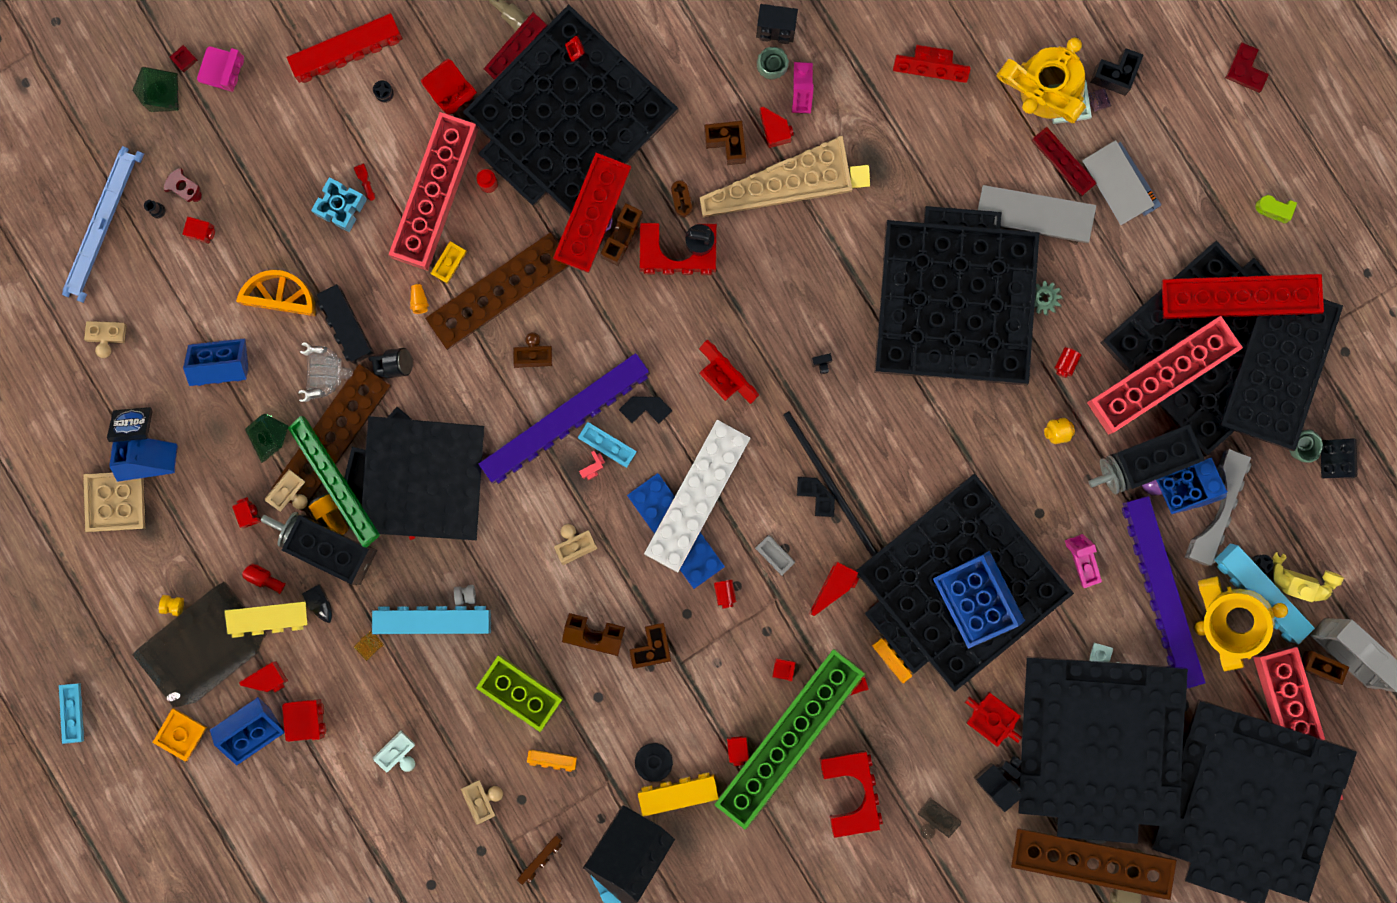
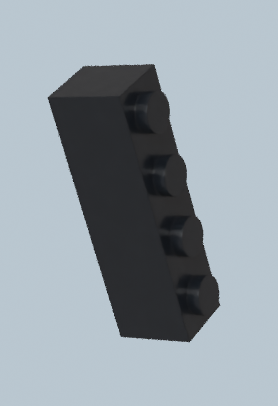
[316,284,374,364]

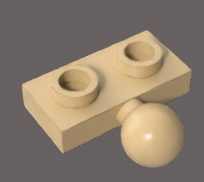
[84,321,127,358]
[265,469,308,512]
[554,524,597,565]
[461,780,503,825]

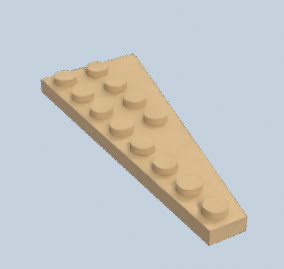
[700,136,852,217]

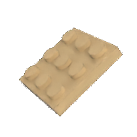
[83,473,145,532]

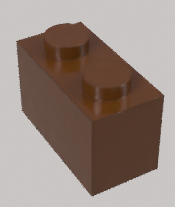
[1302,651,1349,685]

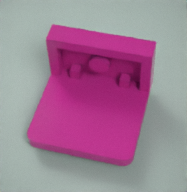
[197,46,244,92]

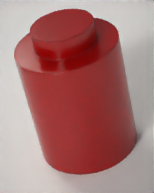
[476,169,498,193]
[1054,347,1082,378]
[714,579,737,609]

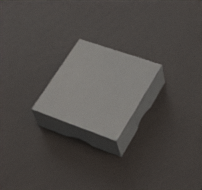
[1310,618,1397,692]

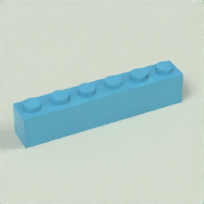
[1214,543,1314,644]
[372,606,491,634]

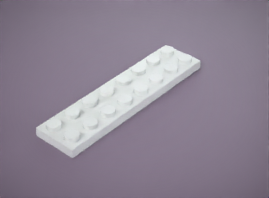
[644,420,750,573]

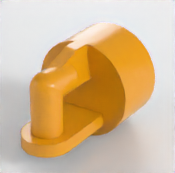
[309,493,348,535]

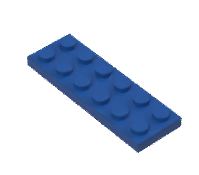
[627,473,725,589]

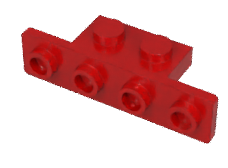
[893,45,971,83]
[699,339,759,404]

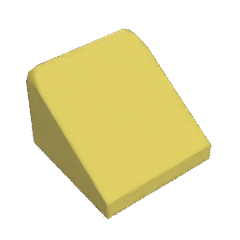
[849,165,870,188]

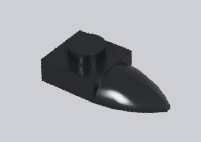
[302,584,332,623]

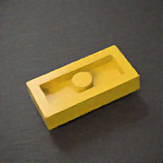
[430,241,467,284]

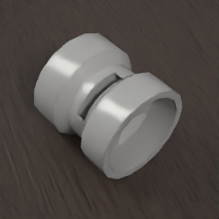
[454,585,476,606]

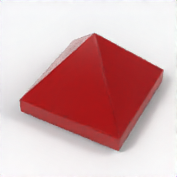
[565,36,584,62]

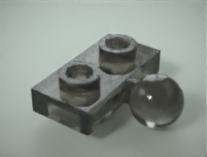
[918,797,961,840]

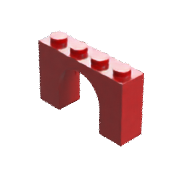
[640,223,717,275]
[819,750,883,838]

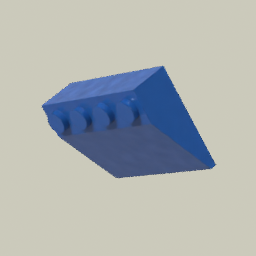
[933,551,1025,649]

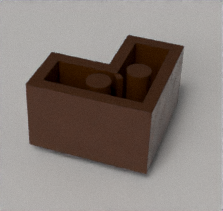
[704,121,746,165]
[629,623,672,669]

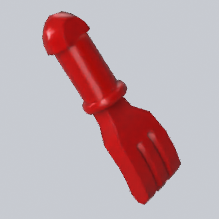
[354,163,375,201]

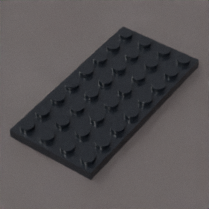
[1219,299,1343,451]

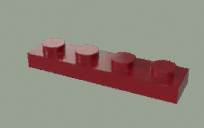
[483,12,548,80]
[1031,127,1097,197]

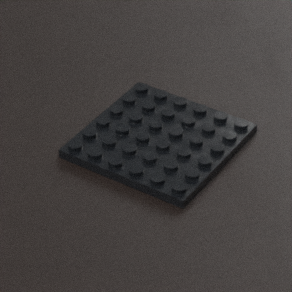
[361,416,484,541]

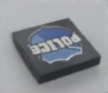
[107,407,153,442]

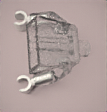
[298,342,352,402]

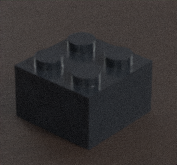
[756,4,798,44]

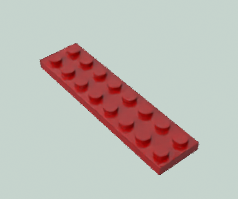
[1162,274,1324,319]

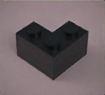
[1090,48,1143,96]
[973,763,1022,812]

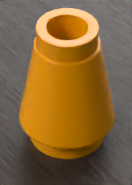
[410,284,429,314]

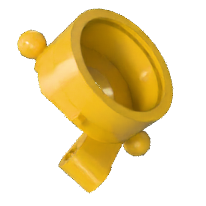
[996,37,1086,123]
[1194,576,1288,672]

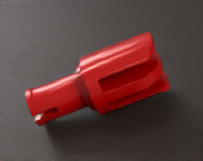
[242,563,286,594]

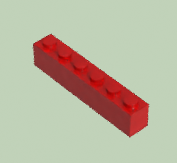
[286,13,403,83]

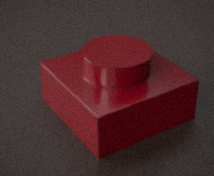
[169,45,198,73]

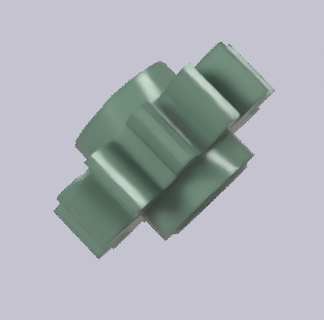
[1034,281,1064,316]

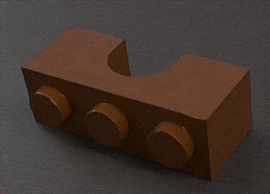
[600,203,643,266]
[562,613,625,656]

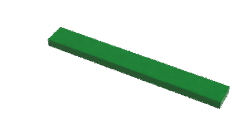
[288,416,380,547]

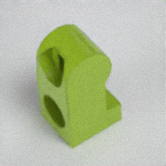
[1255,195,1297,224]

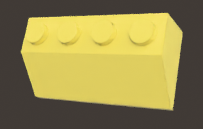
[225,602,307,638]

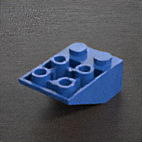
[109,438,178,482]
[1156,458,1227,515]

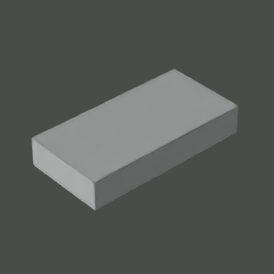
[755,535,795,576]

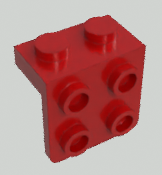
[421,59,477,115]
[282,699,326,742]

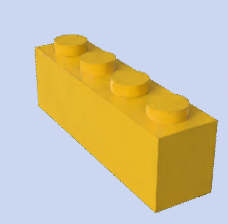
[637,772,719,817]

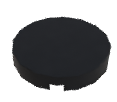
[635,743,673,782]

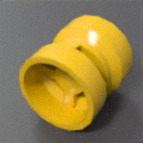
[159,595,184,617]

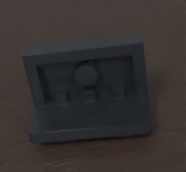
[1321,438,1358,479]

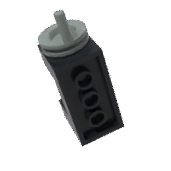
[1088,424,1205,495]
[261,512,377,585]

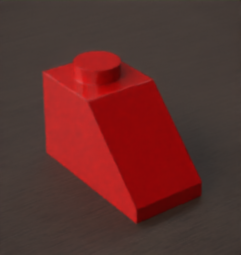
[759,107,794,148]
[239,661,288,693]

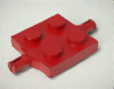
[964,692,1022,747]

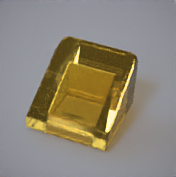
[354,631,384,661]

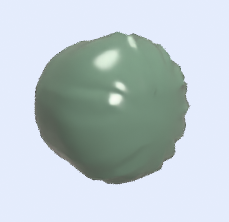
[756,47,789,80]
[1289,429,1323,463]

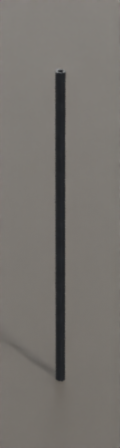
[783,411,877,557]

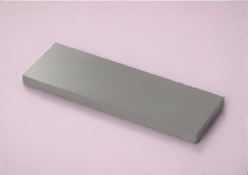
[978,185,1097,244]

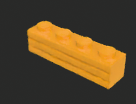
[871,638,912,684]
[527,749,577,772]

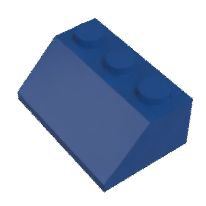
[183,338,248,386]
[210,697,285,766]

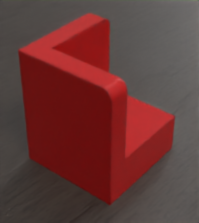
[772,658,796,681]

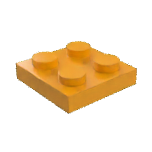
[152,708,207,762]

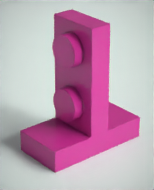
[792,62,814,113]
[1065,534,1102,588]

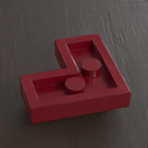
[1225,42,1269,93]

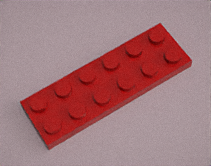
[553,153,632,273]

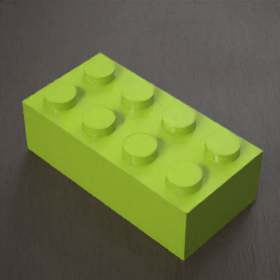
[476,655,564,732]

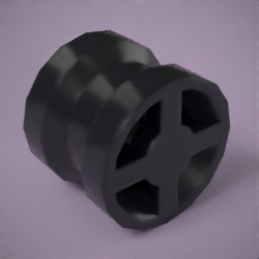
[373,80,394,103]
[1251,555,1274,574]

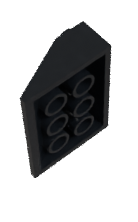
[583,805,675,903]

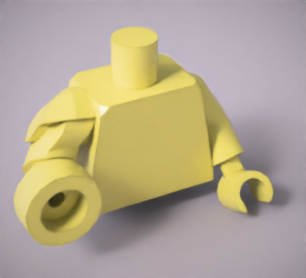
[1271,552,1344,602]

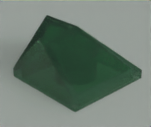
[132,67,179,112]
[245,414,289,463]

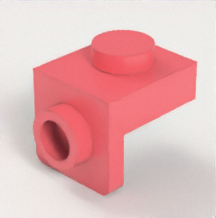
[579,451,605,480]

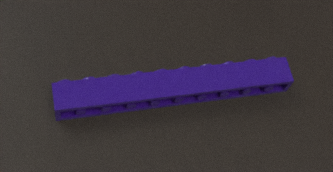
[479,353,650,484]
[1122,496,1206,689]

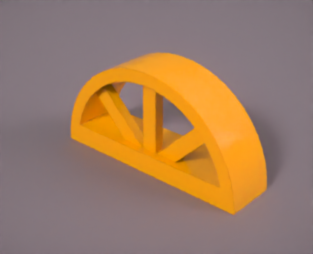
[236,270,316,317]

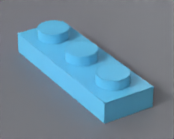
[578,422,637,468]
[59,683,84,744]

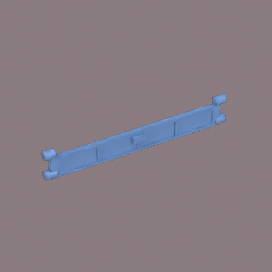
[62,146,144,303]

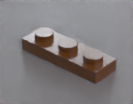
[517,833,563,885]

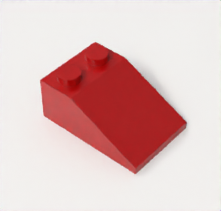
[809,562,859,616]

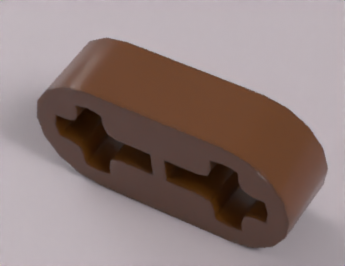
[671,181,692,217]

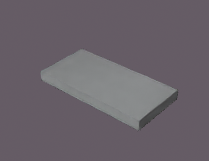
[1082,140,1155,225]

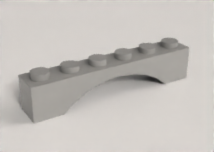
[1184,449,1251,566]

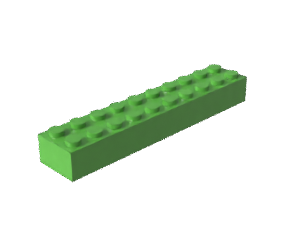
[714,649,867,830]

